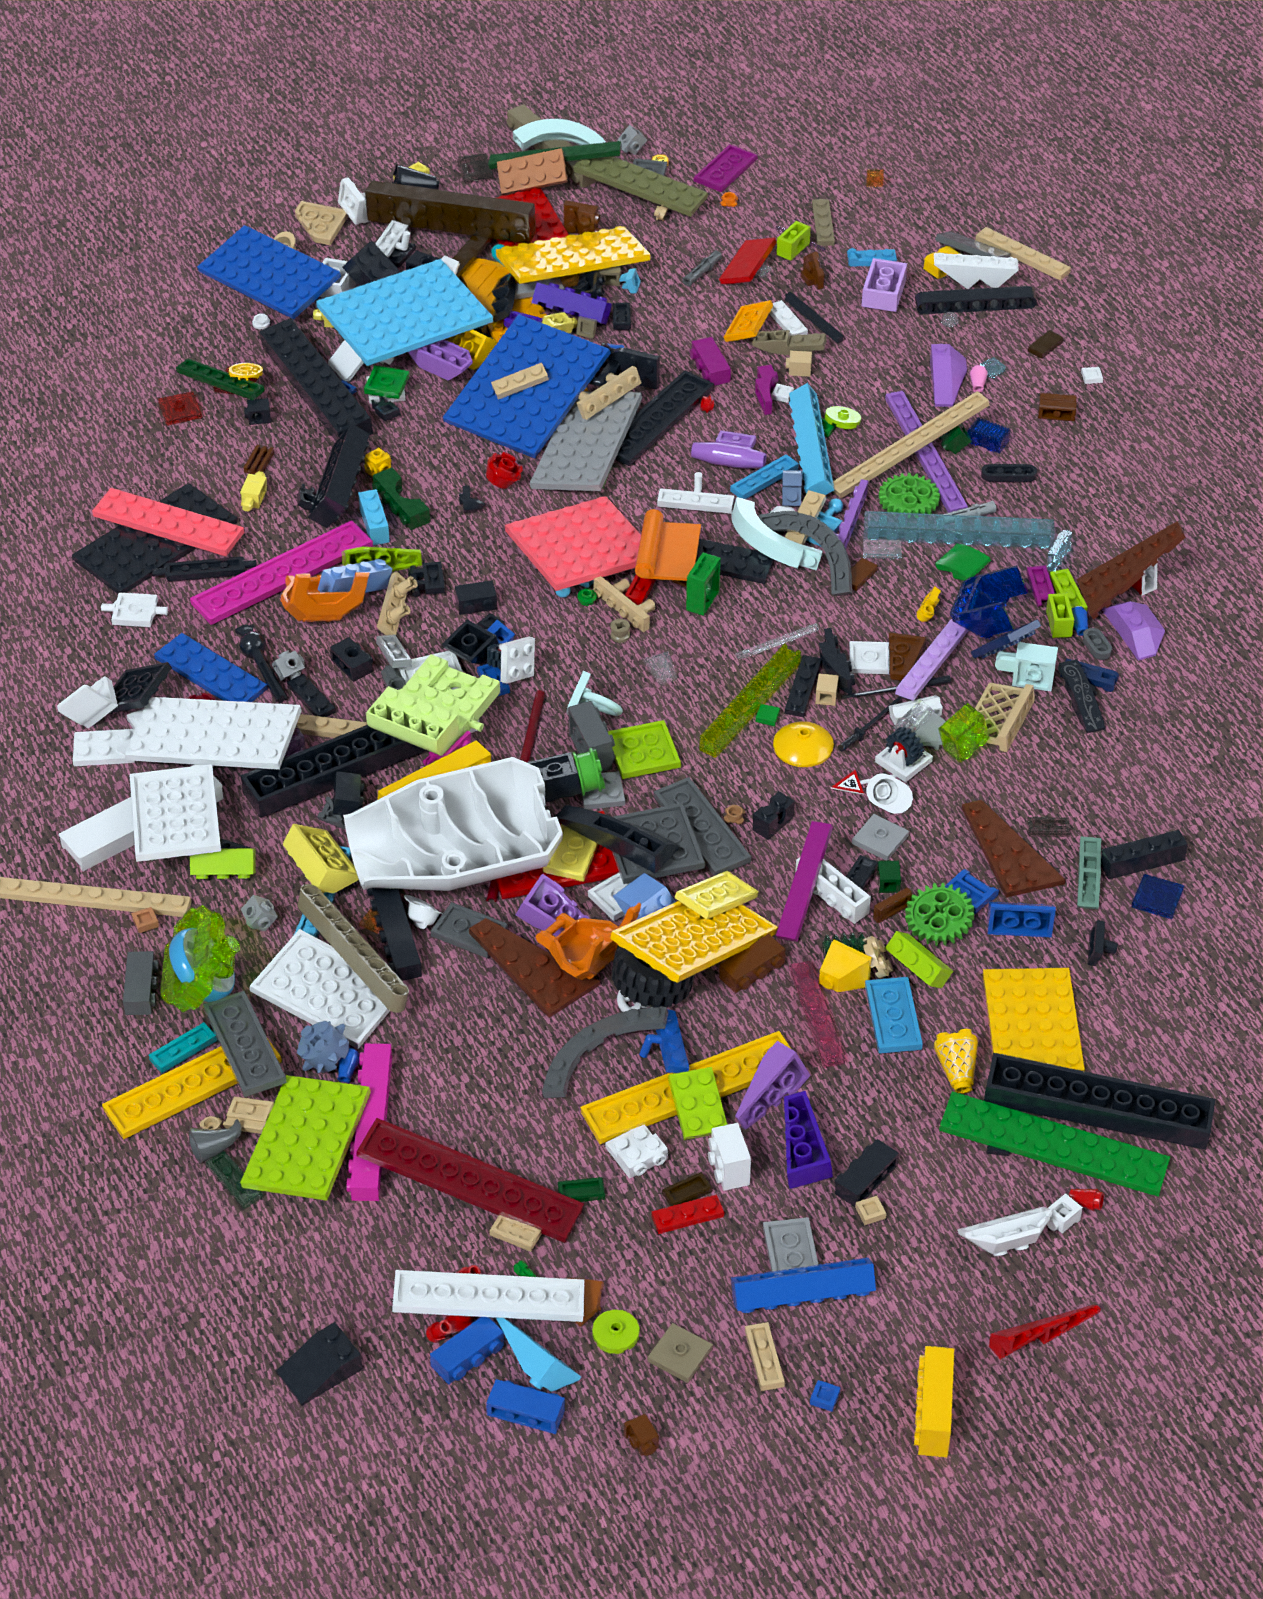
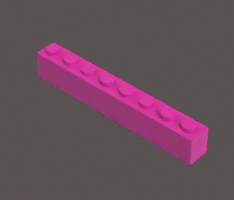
[347,1043,392,1201]

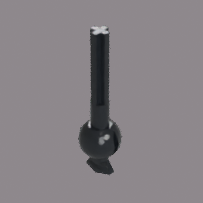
[235,625,287,704]

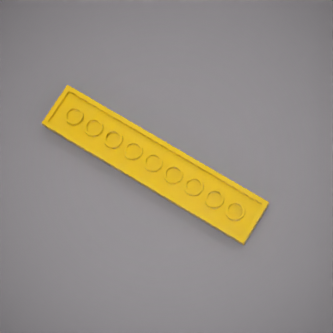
[580,1031,791,1144]

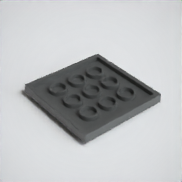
[612,803,705,884]

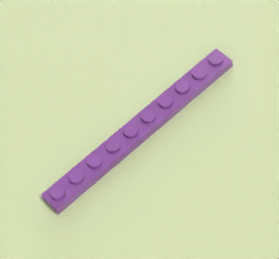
[885,391,968,513]

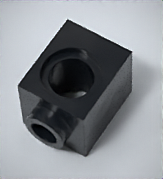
[244,398,271,425]

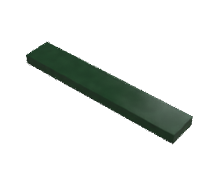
[176,358,265,400]

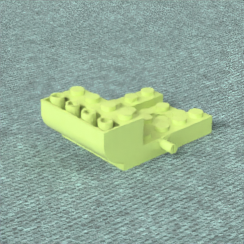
[366,654,500,756]

